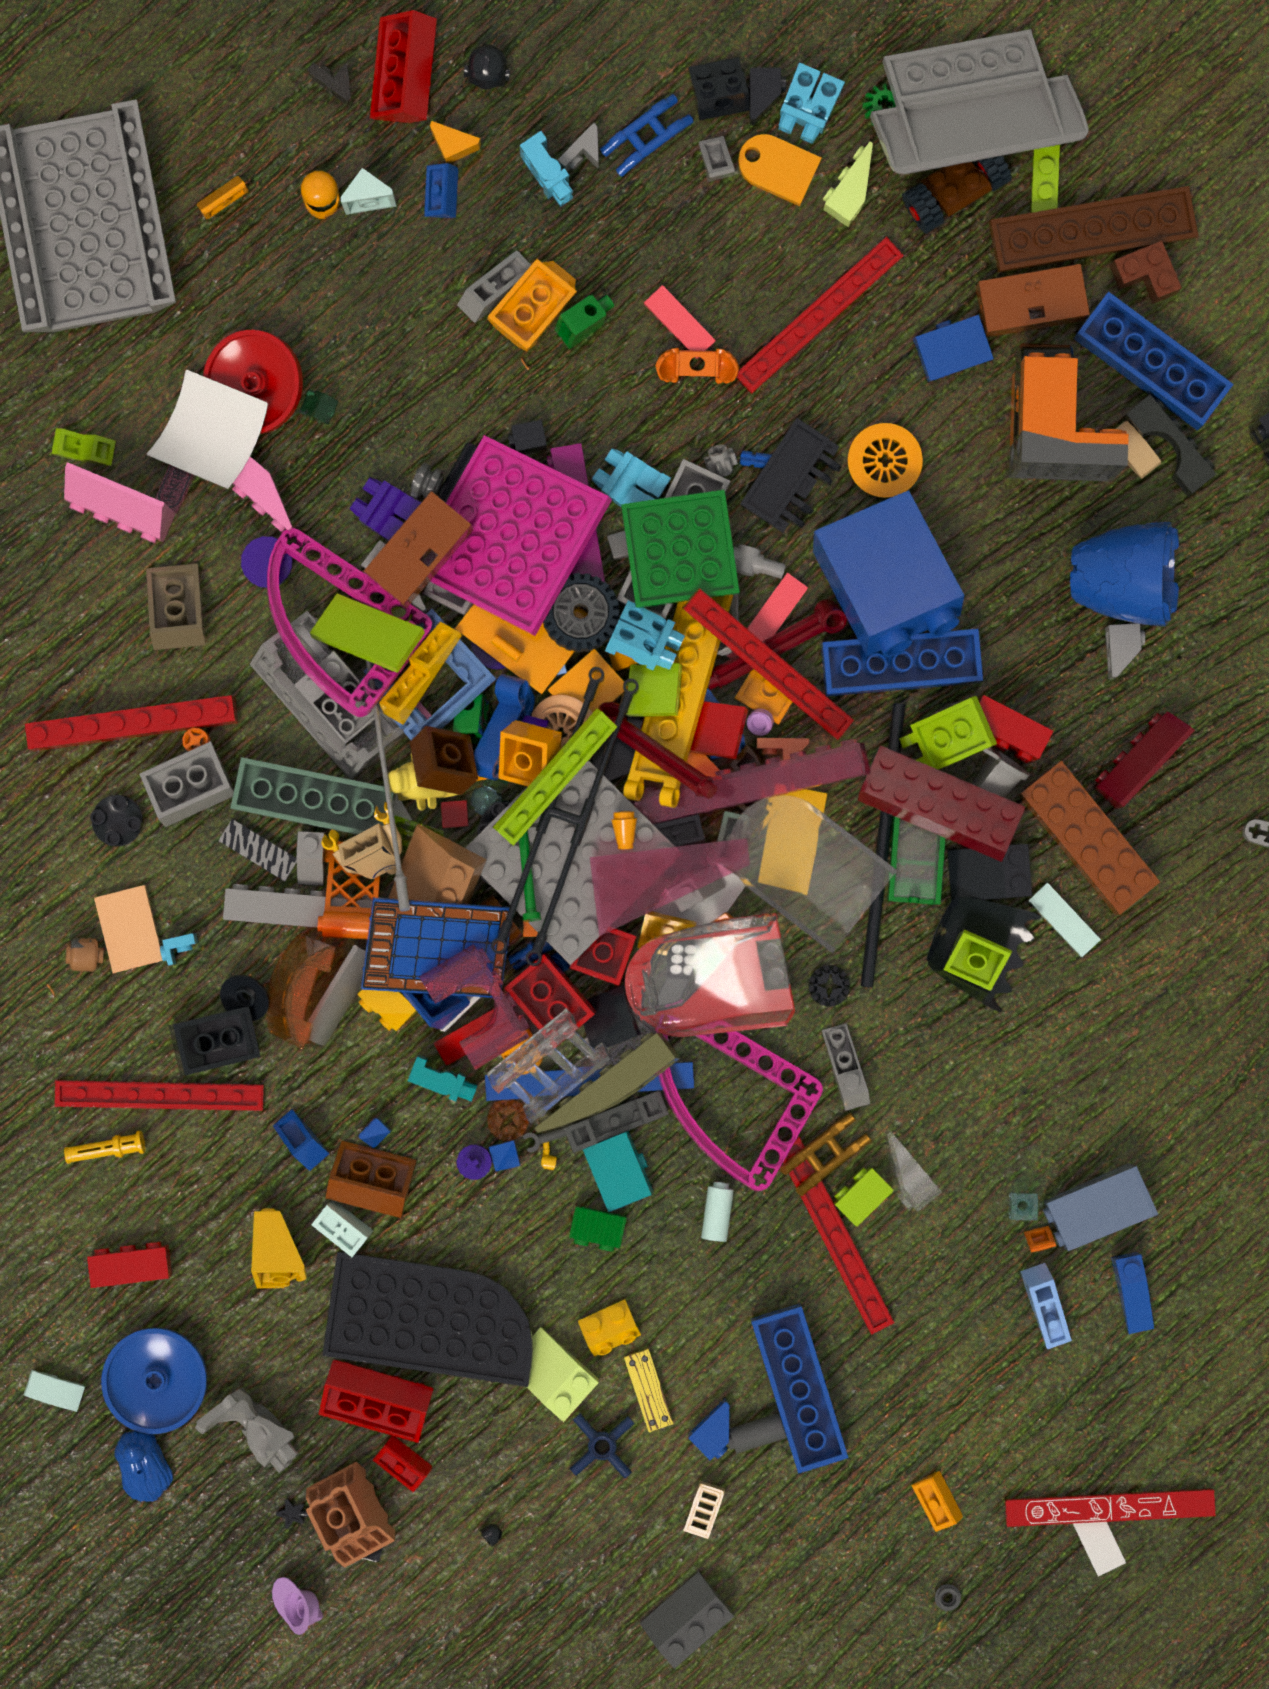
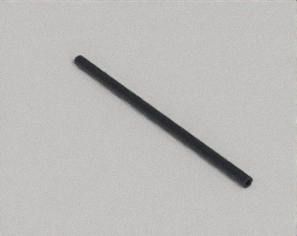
[860,703,906,988]

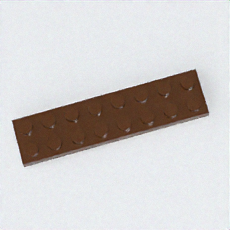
[989,186,1199,273]

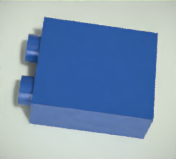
[813,490,964,657]

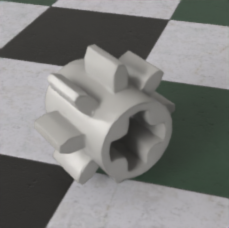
[704,445,738,477]

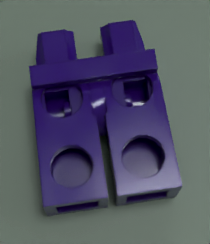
[350,477,422,541]

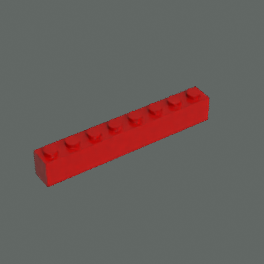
[25,695,239,751]

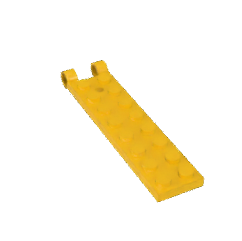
[624,595,733,808]

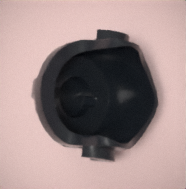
[464,44,511,90]

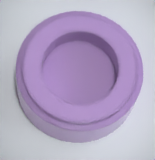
[747,708,774,736]

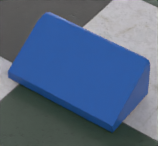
[424,163,458,218]

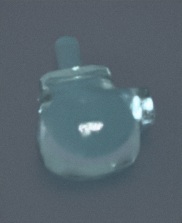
[470,785,511,815]

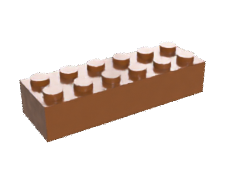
[1018,761,1160,915]

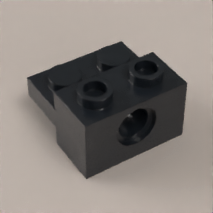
[688,57,750,121]

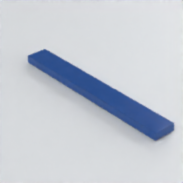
[485,1061,694,1101]

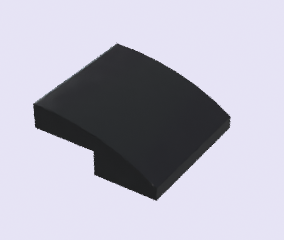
[583,984,641,1053]

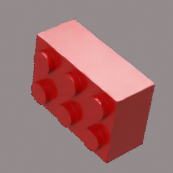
[978,695,1053,764]
[504,953,597,1048]

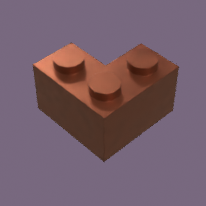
[1110,241,1182,304]

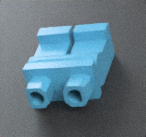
[779,63,845,144]
[520,131,573,207]
[591,448,671,507]
[605,600,685,671]

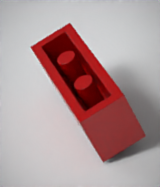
[87,1241,172,1288]

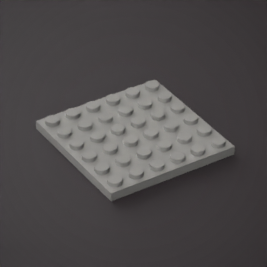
[466,760,682,965]

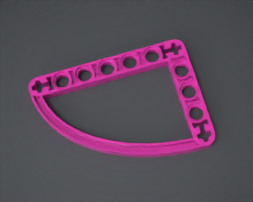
[267,528,432,717]
[655,999,823,1191]

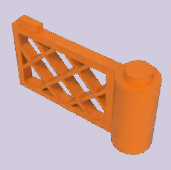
[317,841,381,939]

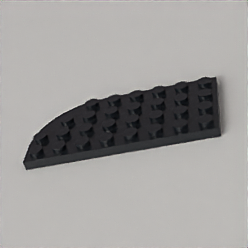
[322,1251,534,1387]

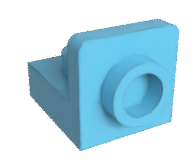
[160,933,198,966]

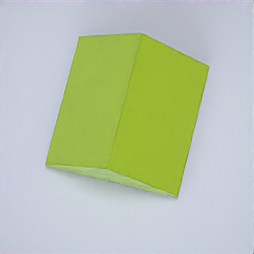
[943,930,1012,991]

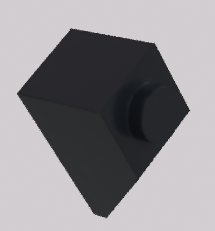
[749,68,786,126]

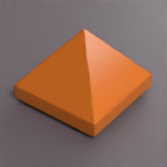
[1024,1226,1056,1252]

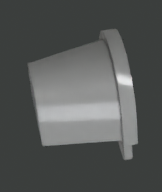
[972,747,1030,798]

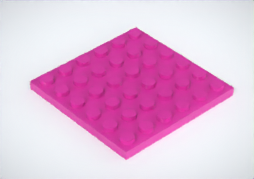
[422,435,612,636]

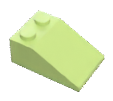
[527,1327,599,1422]

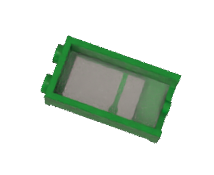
[886,816,945,905]

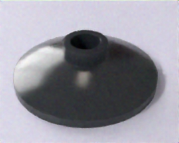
[220,975,270,1021]

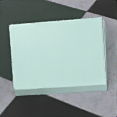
[341,168,397,215]

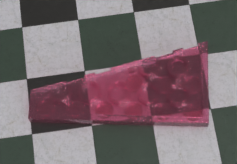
[589,838,750,936]

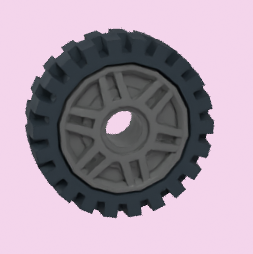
[543,573,619,652]

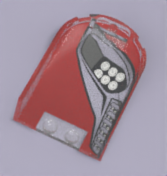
[625,913,795,1037]

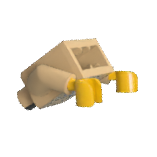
[321,802,402,879]

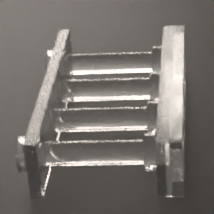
[487,1008,611,1123]

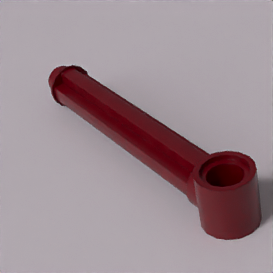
[708,599,847,690]
[598,702,718,799]

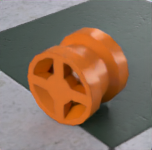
[182,728,211,751]

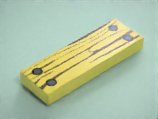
[624,1348,673,1432]

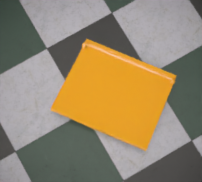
[455,605,588,694]

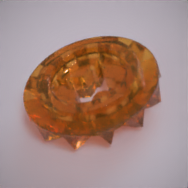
[487,1099,529,1141]

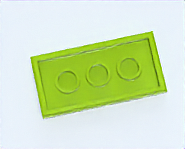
[310,594,425,673]

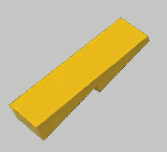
[379,622,462,725]

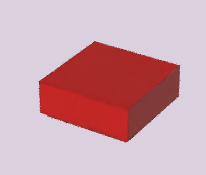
[441,800,469,828]

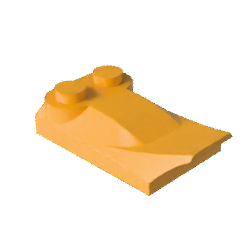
[487,259,577,352]

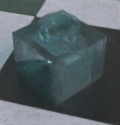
[1009,1192,1038,1221]

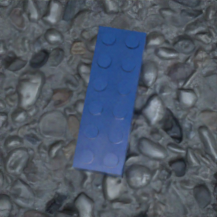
[1073,291,1233,431]
[821,629,983,696]
[751,1303,848,1474]

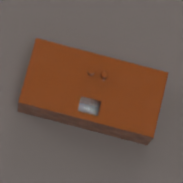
[975,264,1090,338]
[364,491,474,609]

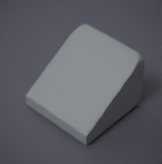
[607,531,628,561]

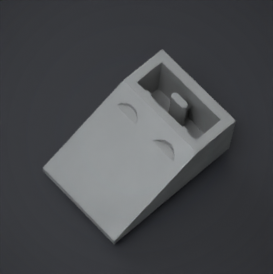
[294,649,383,744]

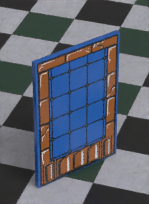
[361,897,510,998]

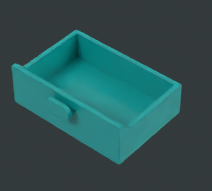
[583,1130,654,1212]

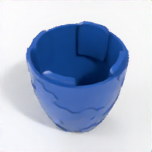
[1070,522,1179,626]

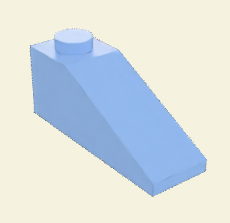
[1020,1263,1072,1349]

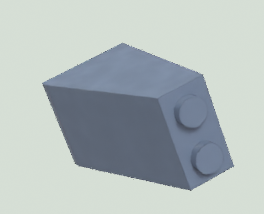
[1042,1163,1158,1251]

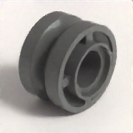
[411,463,444,499]

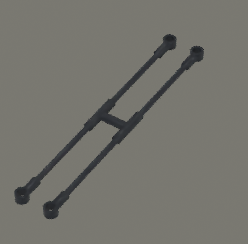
[491,667,639,967]

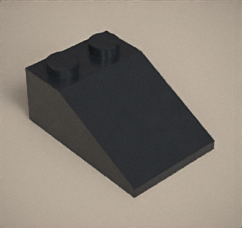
[947,844,1032,900]
[168,1006,261,1076]

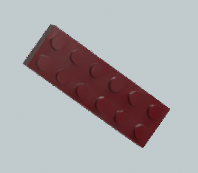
[857,745,1025,862]

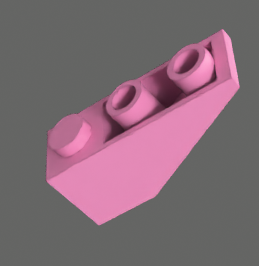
[232,457,293,532]

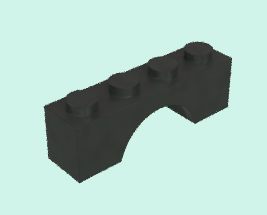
[1122,395,1216,497]

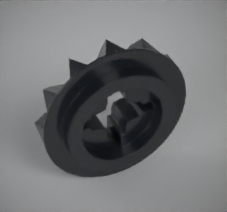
[809,965,850,1007]

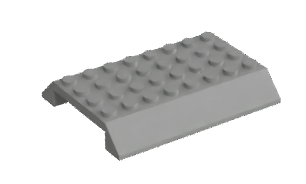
[0,99,176,332]

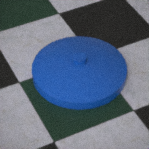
[101,1327,208,1434]

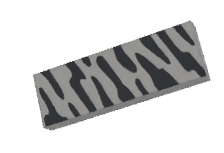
[219,819,297,882]

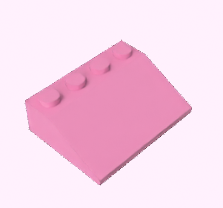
[64,462,175,543]

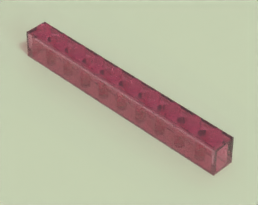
[623,739,871,825]

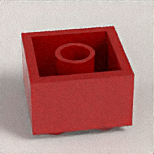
[570,927,637,986]

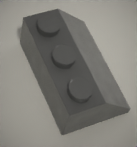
[640,1571,734,1669]

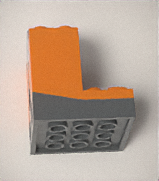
[1009,343,1129,482]

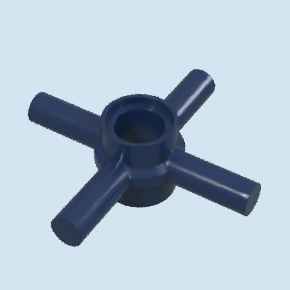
[570,1413,635,1479]

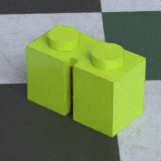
[833,1167,894,1227]

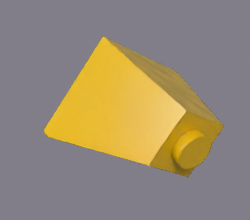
[251,1208,307,1288]

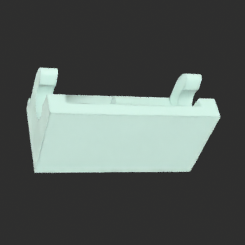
[311,1200,373,1257]

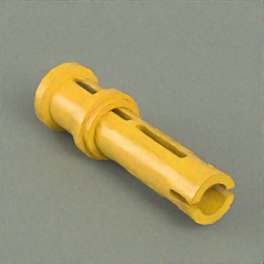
[64,1131,146,1164]

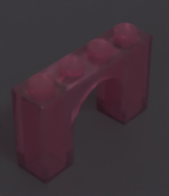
[419,944,530,1070]

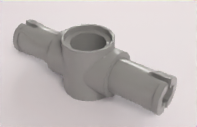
[733,545,786,579]

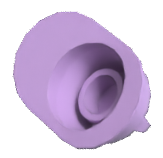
[272,1577,323,1635]

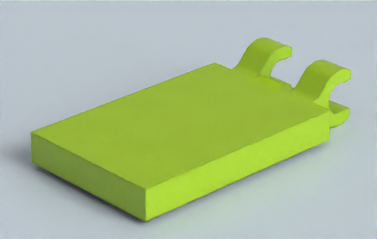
[899,696,997,770]

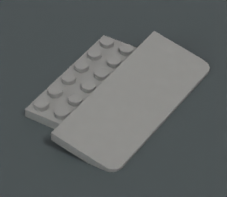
[870,29,1088,174]

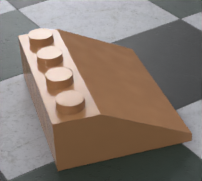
[388,824,487,904]

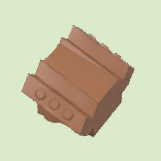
[306,1462,395,1568]

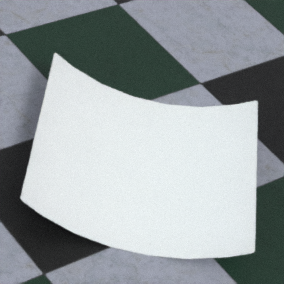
[147,370,268,488]

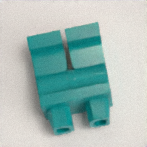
[408,1055,478,1102]

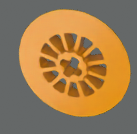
[848,423,923,498]

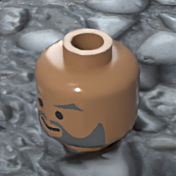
[65,937,104,972]

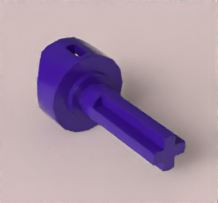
[457,1144,492,1180]

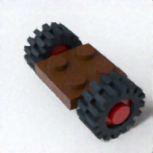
[902,156,1012,234]

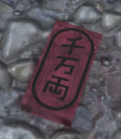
[155,464,194,514]

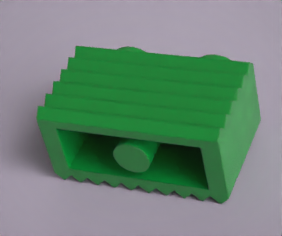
[569,1205,627,1252]

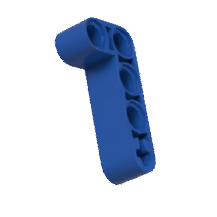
[474,674,535,781]

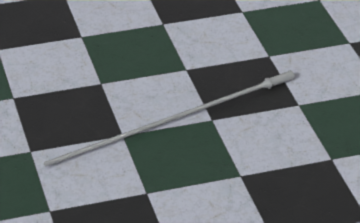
[366,660,410,911]

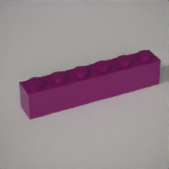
[547,443,605,582]

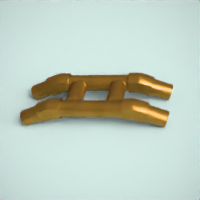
[780,1112,872,1196]

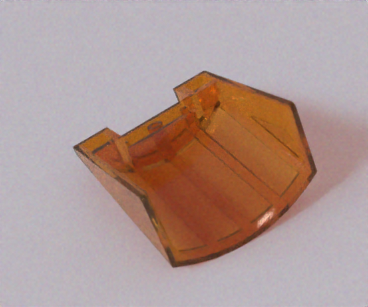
[266,934,345,1049]

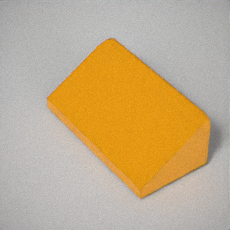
[197,176,249,220]
[911,1471,963,1532]

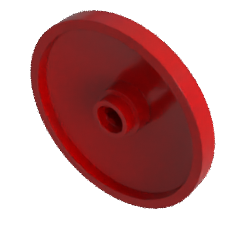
[203,330,303,434]

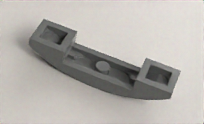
[563,1090,669,1153]

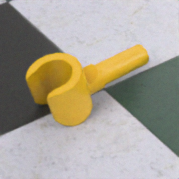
[541,1142,557,1170]

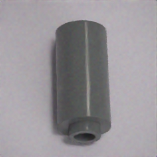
[728,1413,786,1454]

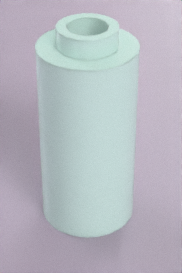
[701,1182,734,1242]

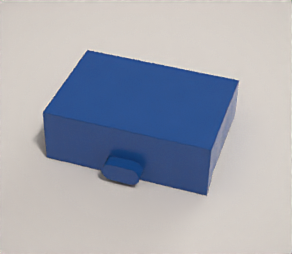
[913,315,993,382]

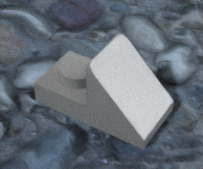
[558,123,599,171]
[699,136,735,182]

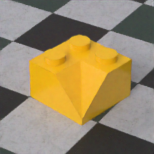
[357,990,417,1031]

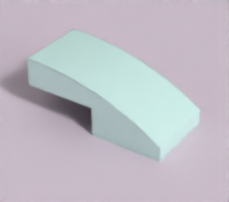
[23,1370,85,1412]

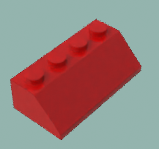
[370,10,437,123]
[318,1359,434,1443]

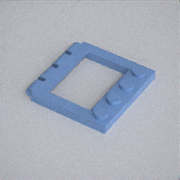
[361,609,496,740]

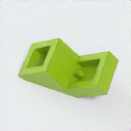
[51,428,116,466]

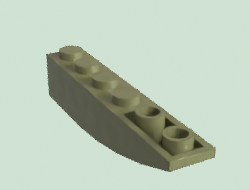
[534,1032,681,1132]

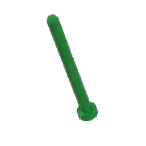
[519,830,541,922]

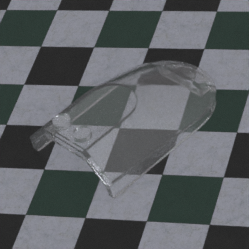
[729,795,897,954]

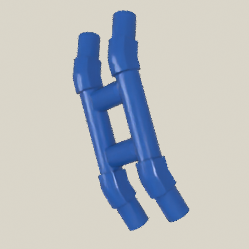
[600,94,693,177]

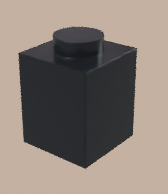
[508,420,547,454]

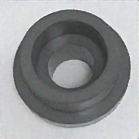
[935,1584,961,1611]

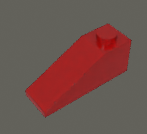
[433,1005,514,1066]

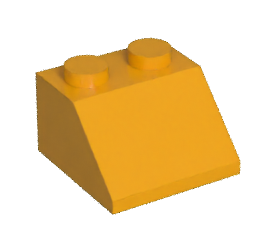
[499,720,562,787]

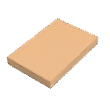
[94,885,163,973]

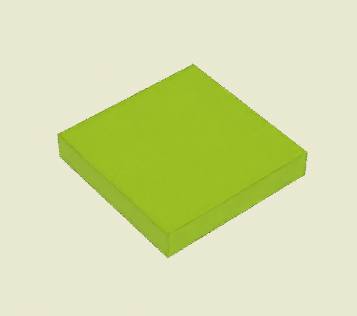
[626,663,682,717]

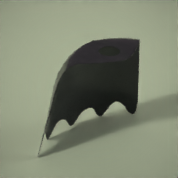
[927,897,1041,1012]

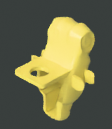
[388,753,458,811]

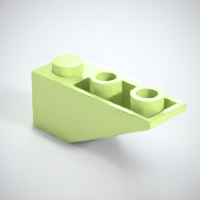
[823,142,873,227]

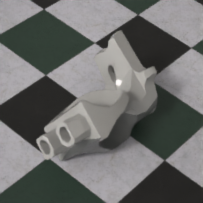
[195,1388,298,1473]

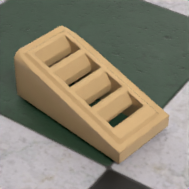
[683,1480,725,1539]

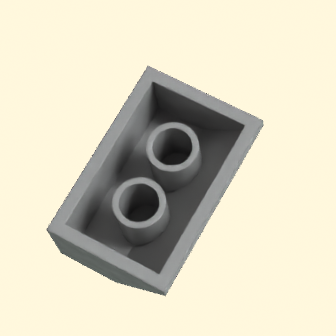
[140,741,234,827]

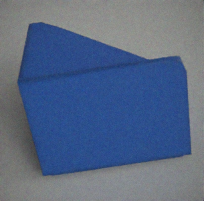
[359,1117,392,1148]
[489,1140,521,1171]

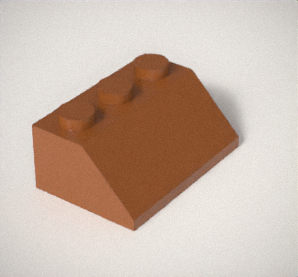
[325,1141,417,1218]

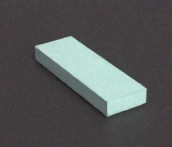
[1028,883,1101,957]

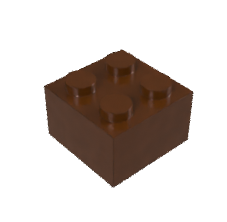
[410,726,478,795]

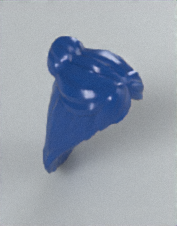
[114,1431,173,1502]

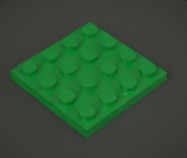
[621,490,740,608]

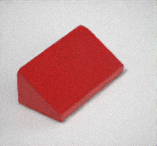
[372,1436,432,1493]

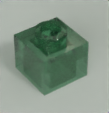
[299,389,338,425]

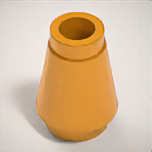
[611,811,637,849]

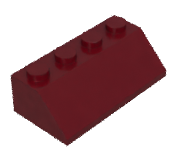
[1093,711,1195,809]

